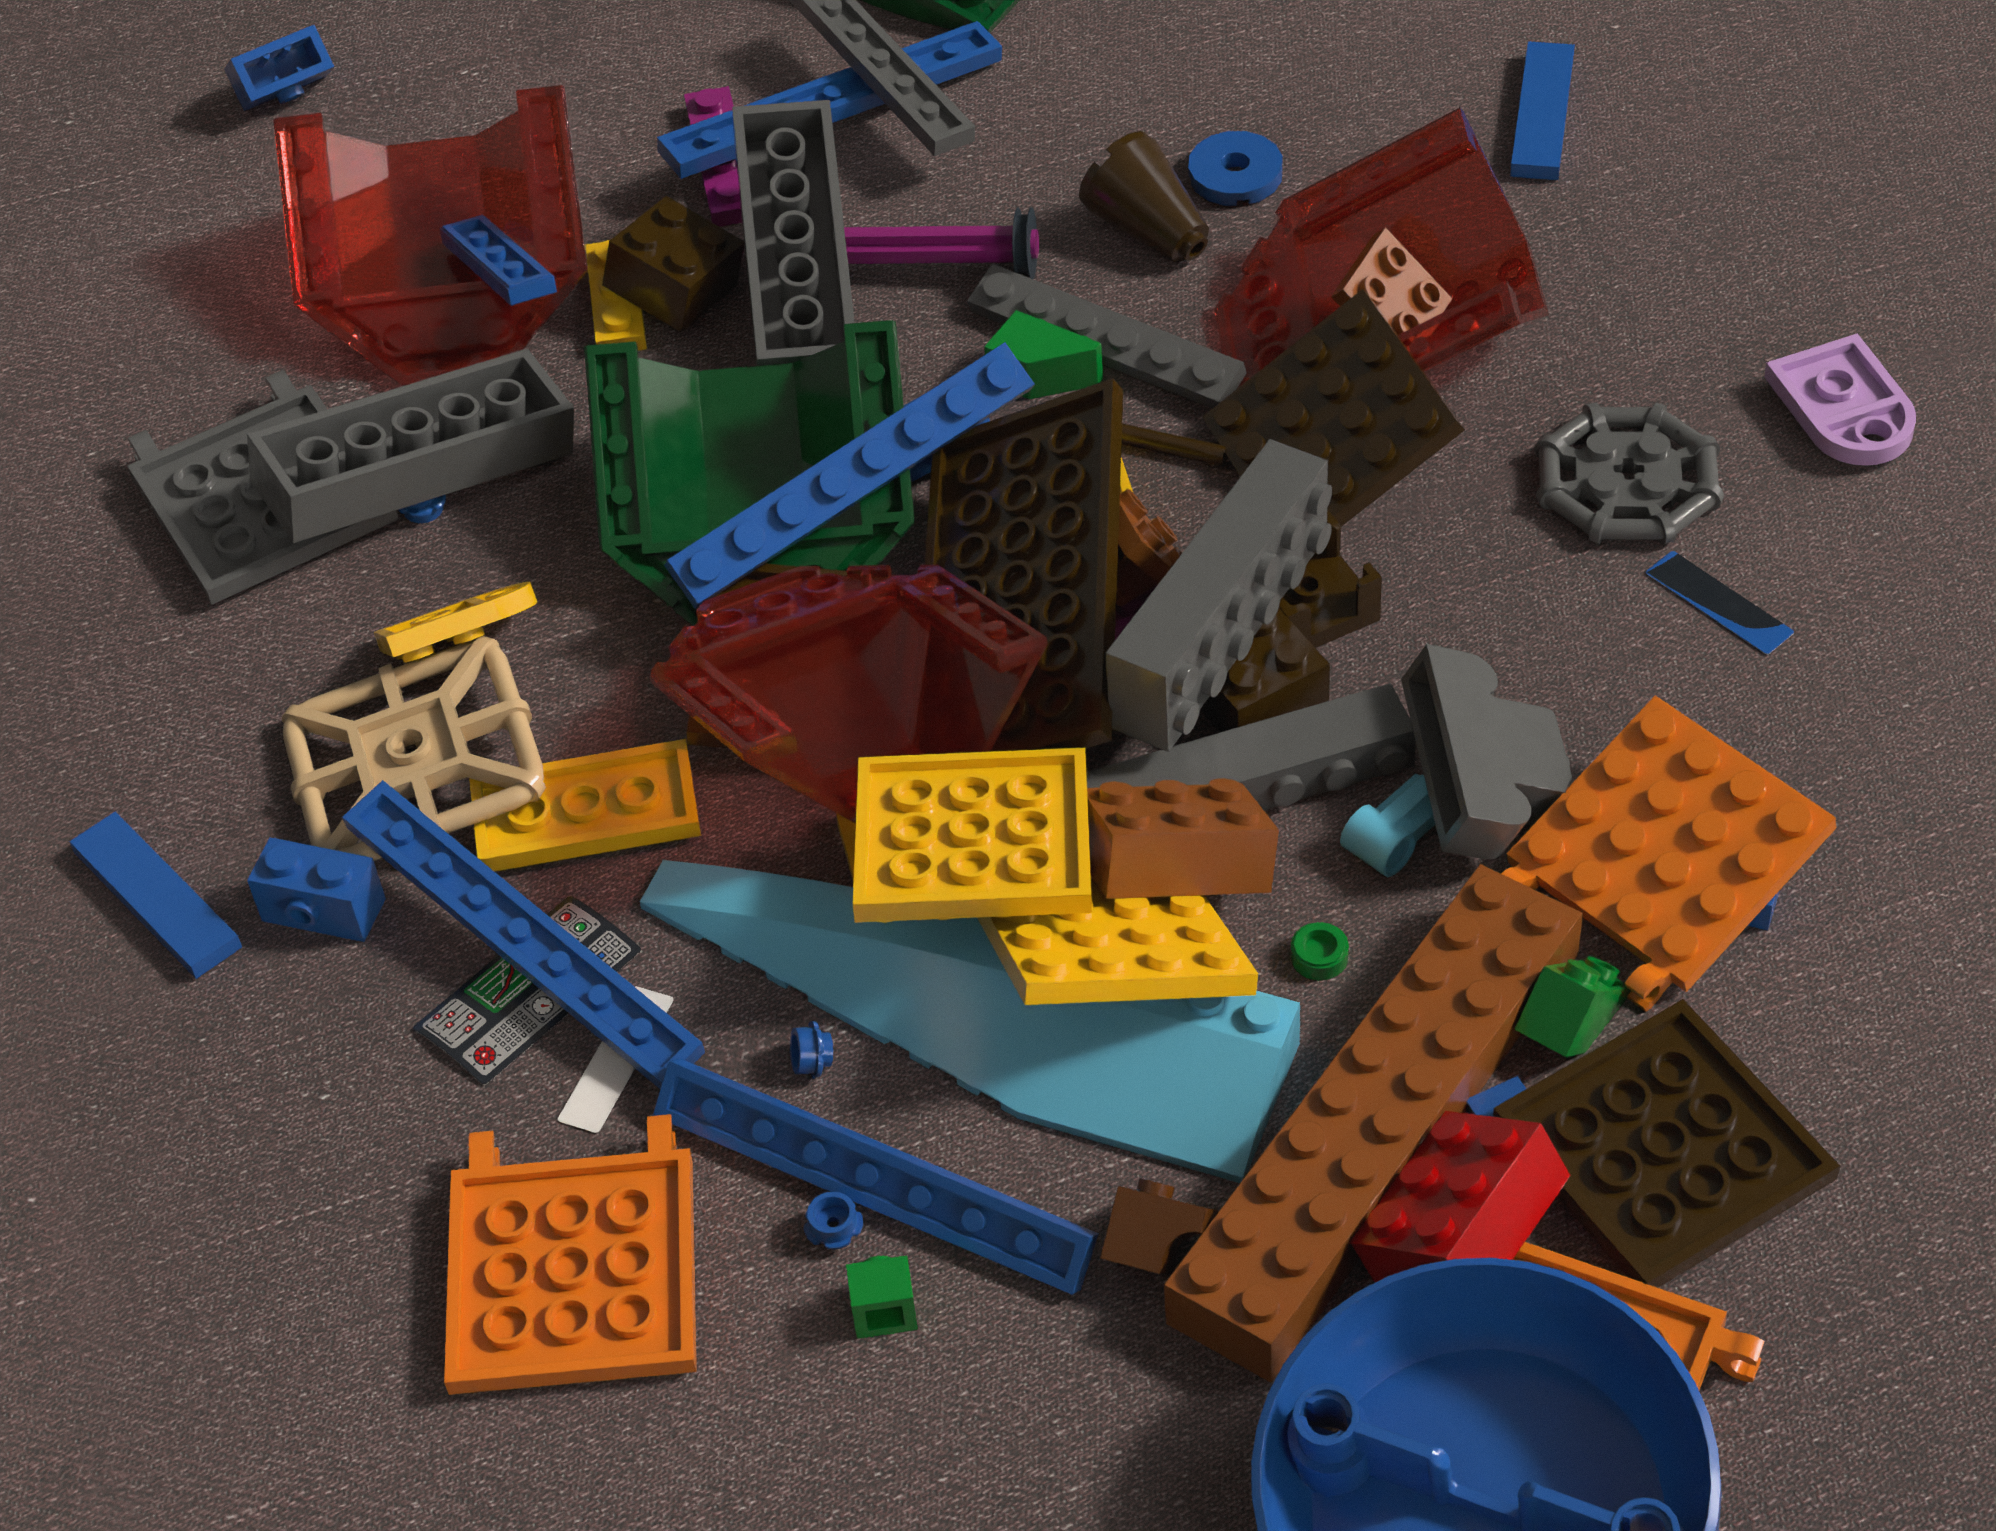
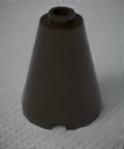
[1079,131,1209,262]

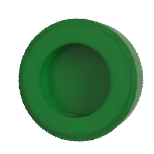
[1291,922,1349,981]

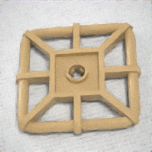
[282,636,546,861]

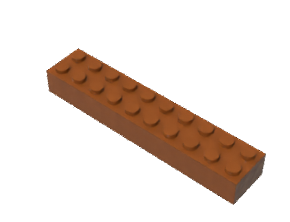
[1164,864,1583,1383]

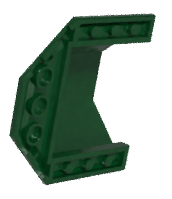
[584,320,914,633]

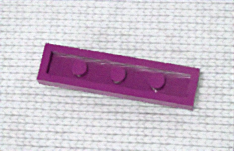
[684,86,742,227]

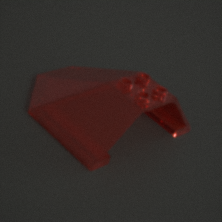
[273,85,588,386]
[1214,107,1549,387]
[650,565,1048,824]

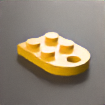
[374,582,537,663]

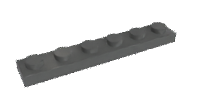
[789,0,975,156]
[967,263,1247,409]

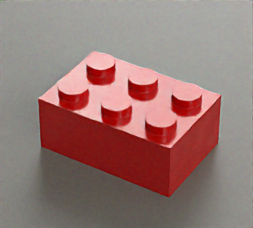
[1350,1111,1571,1283]

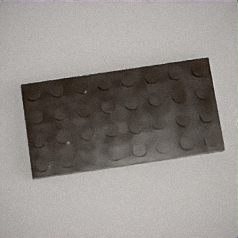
[911,378,1123,755]

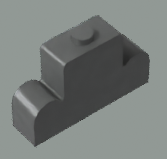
[1401,644,1573,859]

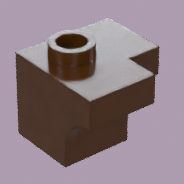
[1100,1178,1219,1275]

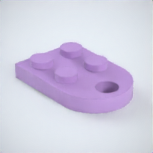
[1764,333,1916,465]

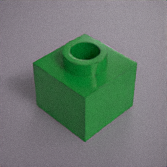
[846,1255,918,1339]

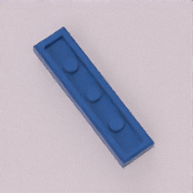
[1510,41,1575,180]
[440,215,557,306]
[69,812,242,979]

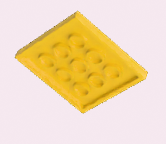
[853,748,1092,923]
[977,876,1258,1005]

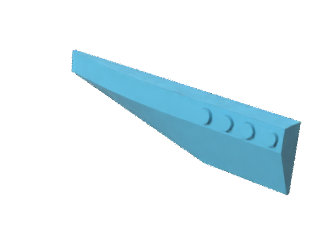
[640,860,1300,1183]

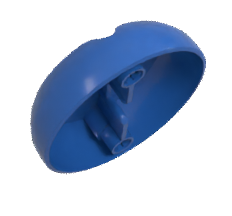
[1251,1258,1722,1531]

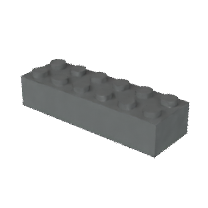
[732,100,855,366]
[247,348,574,543]
[1106,439,1332,752]

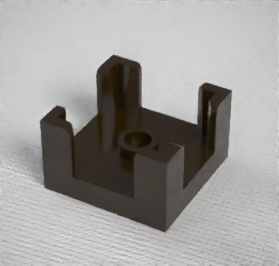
[1279,509,1382,648]

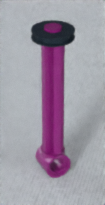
[844,207,1039,279]

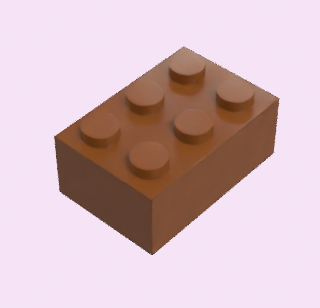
[1087,778,1279,899]

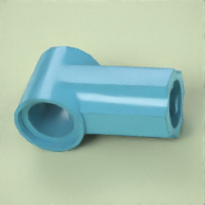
[1340,774,1435,877]

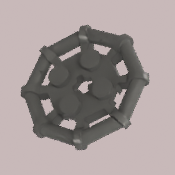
[1534,402,1724,545]

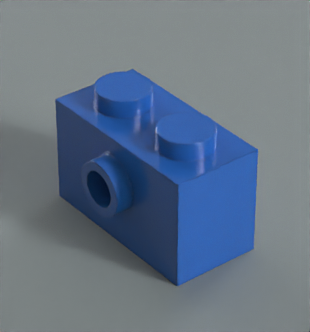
[224,25,334,111]
[247,837,386,942]

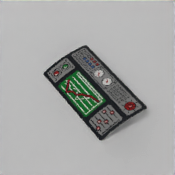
[413,896,641,1085]

